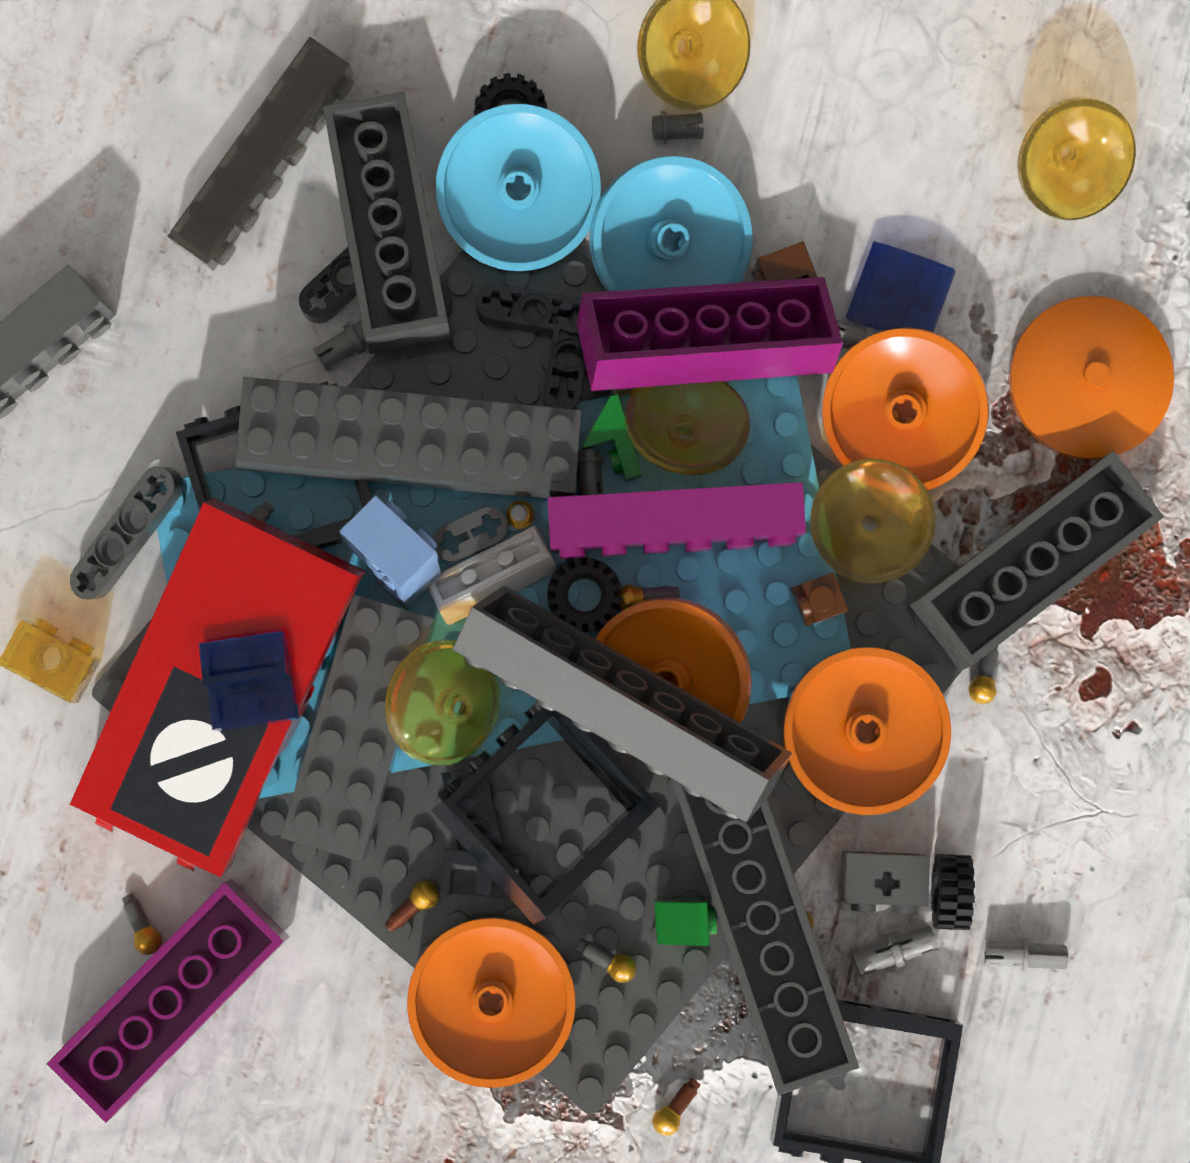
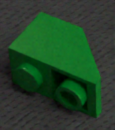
[654,896,717,946]

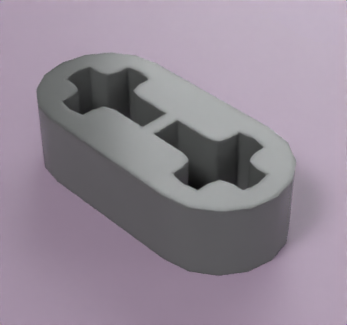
[433,507,509,562]

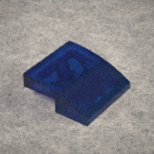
[846,241,956,332]
[199,631,299,732]

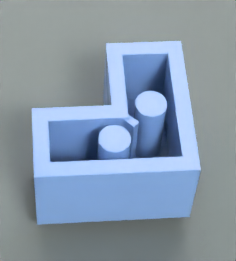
[340,495,441,609]

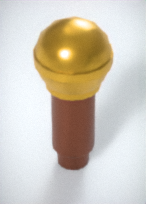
[385,881,439,932]
[652,1078,701,1136]

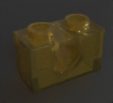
[0,617,101,703]

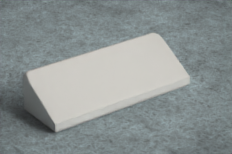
[428,525,558,625]

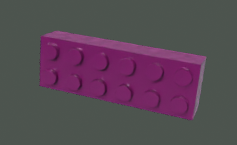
[577,277,843,391]
[547,482,806,560]
[46,879,290,1123]

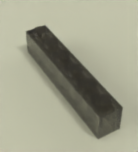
[167,37,354,271]

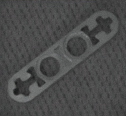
[70,467,183,600]

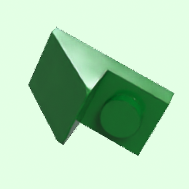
[582,394,642,482]

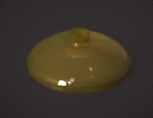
[637,0,751,110]
[1017,97,1136,220]
[625,381,750,475]
[810,459,935,584]
[385,640,500,765]

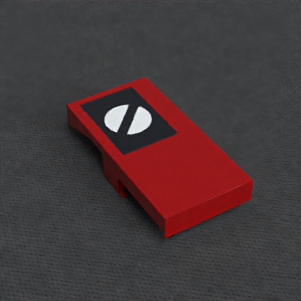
[69,498,366,878]

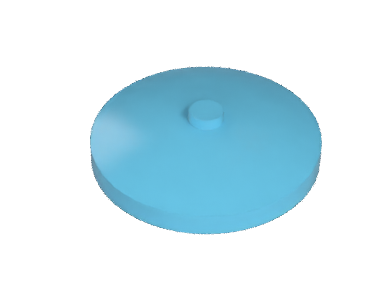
[436,104,601,271]
[590,156,753,291]

